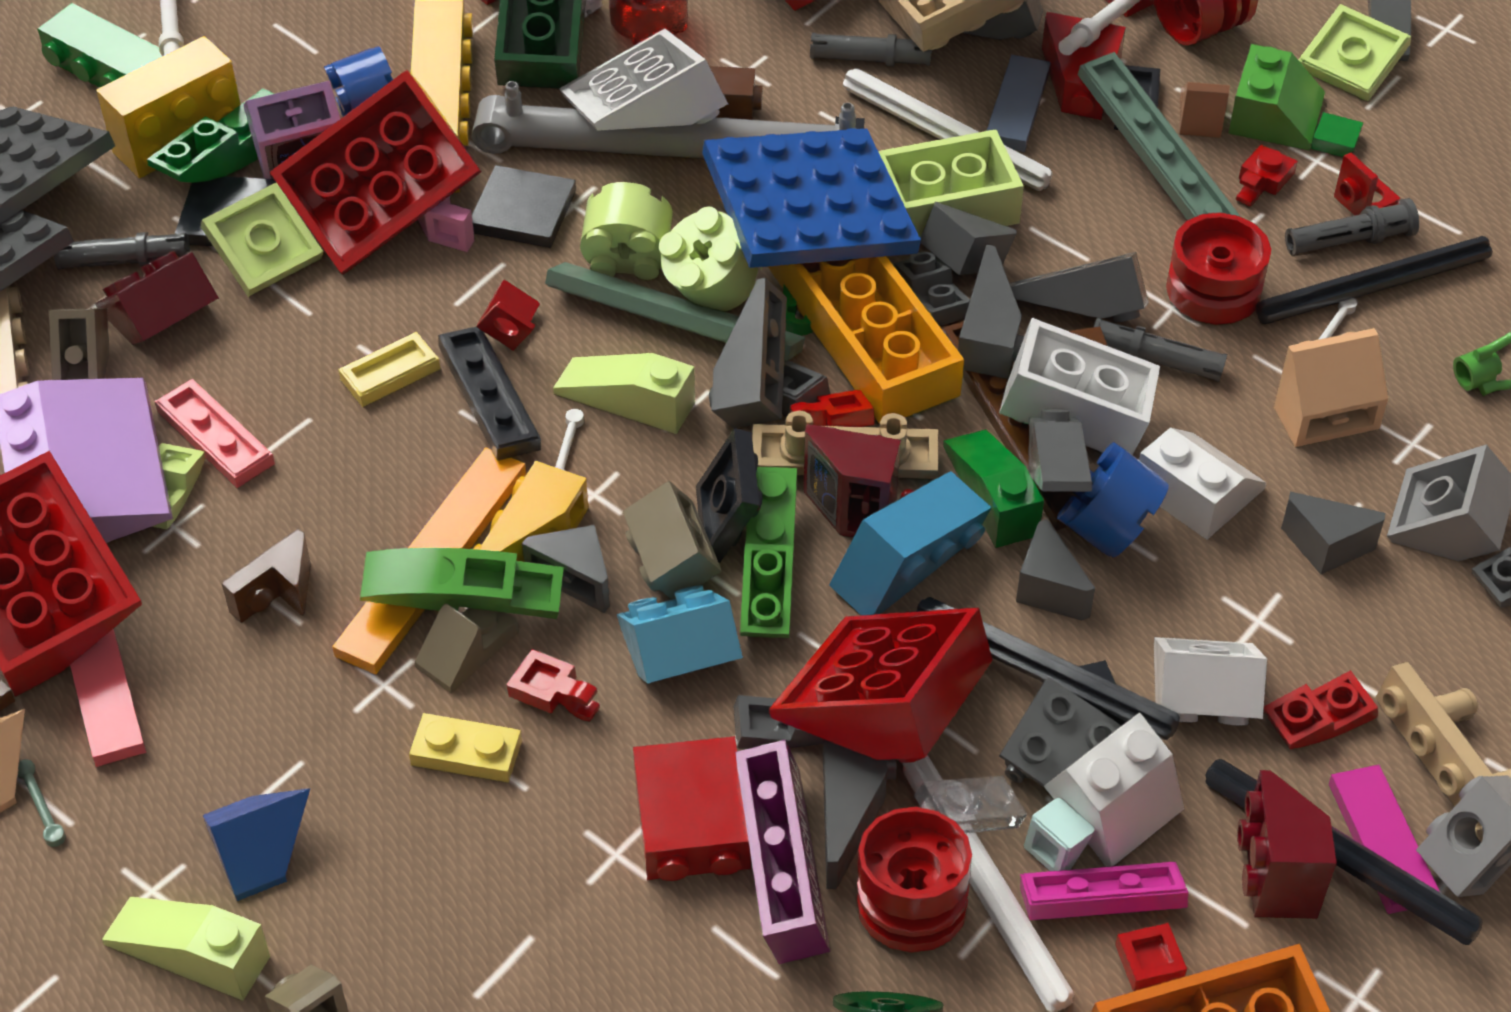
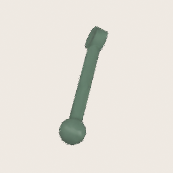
[17,759,66,847]

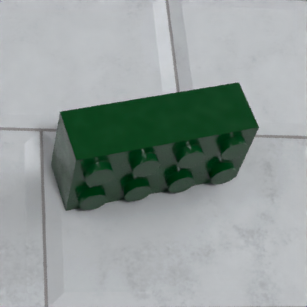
[494,0,586,89]

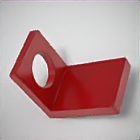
[1334,153,1400,216]
[476,280,540,351]

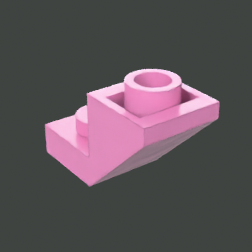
[418,196,475,252]

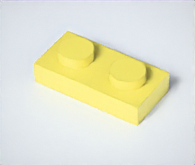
[409,713,522,783]

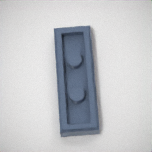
[987,55,1051,152]

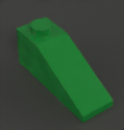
[943,429,1044,548]

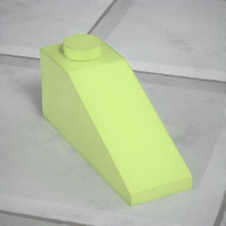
[553,353,695,434]
[102,897,270,1001]

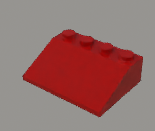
[270,70,482,275]
[0,450,142,697]
[769,607,993,763]

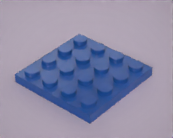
[702,128,921,268]

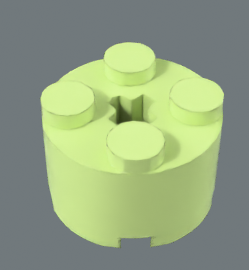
[580,182,673,280]
[658,206,762,311]

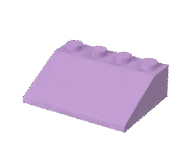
[0,378,173,543]

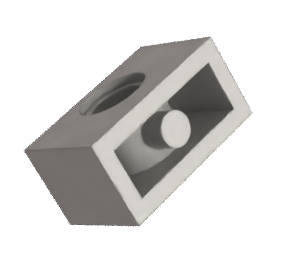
[1416,775,1511,897]

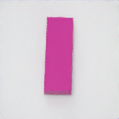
[1328,765,1440,914]
[1020,862,1188,920]

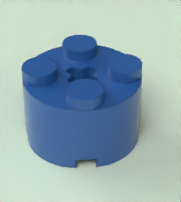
[324,46,393,117]
[1057,442,1169,558]

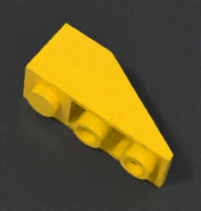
[473,461,589,562]

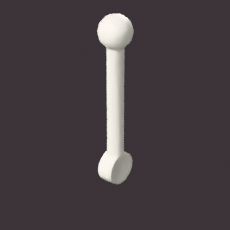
[1318,298,1357,340]
[555,409,584,470]

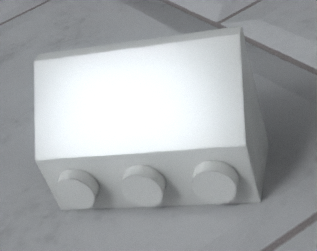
[999,318,1160,455]

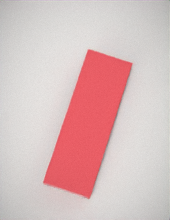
[155,379,275,488]
[70,629,146,767]

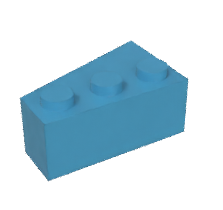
[829,471,992,615]

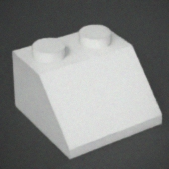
[1139,427,1266,540]
[1154,637,1267,725]
[1044,713,1184,867]

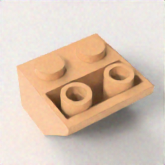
[1274,328,1388,447]

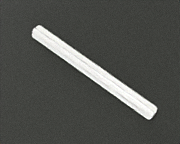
[843,69,1053,191]
[903,755,1074,1012]

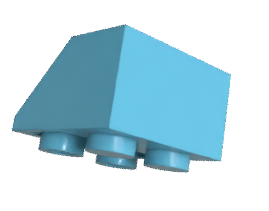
[617,585,743,684]

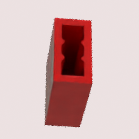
[633,736,751,881]

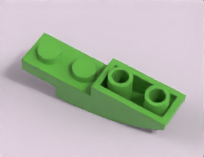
[740,467,797,638]
[360,548,564,619]

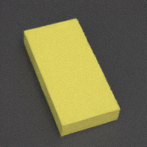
[338,332,440,407]

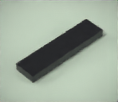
[438,327,541,461]

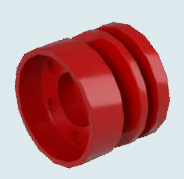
[1153,0,1258,46]
[857,807,972,953]

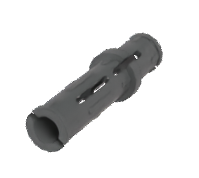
[810,33,932,67]
[54,232,190,270]
[1094,318,1228,382]

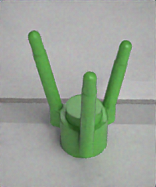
[1453,332,1511,396]

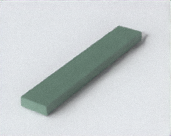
[1077,52,1241,220]
[545,262,805,361]

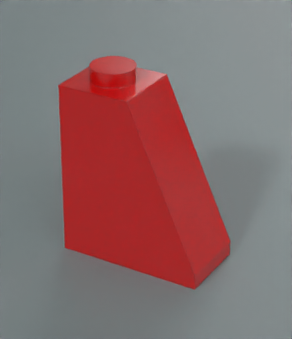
[1042,12,1126,120]

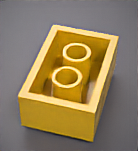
[96,36,241,179]

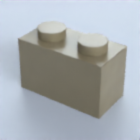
[623,481,722,600]

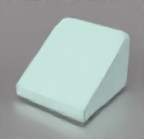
[1024,798,1094,871]

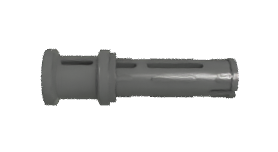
[1285,198,1419,256]

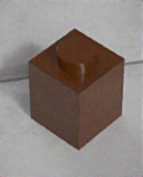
[709,66,763,120]

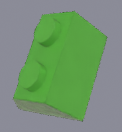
[1228,44,1325,151]

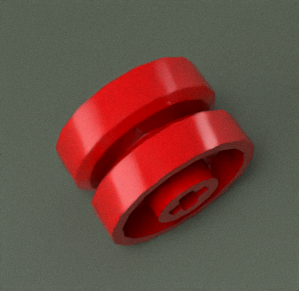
[1166,212,1272,325]

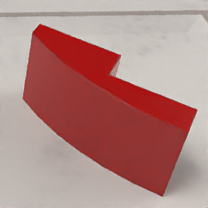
[1263,670,1378,749]

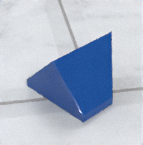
[202,788,310,901]

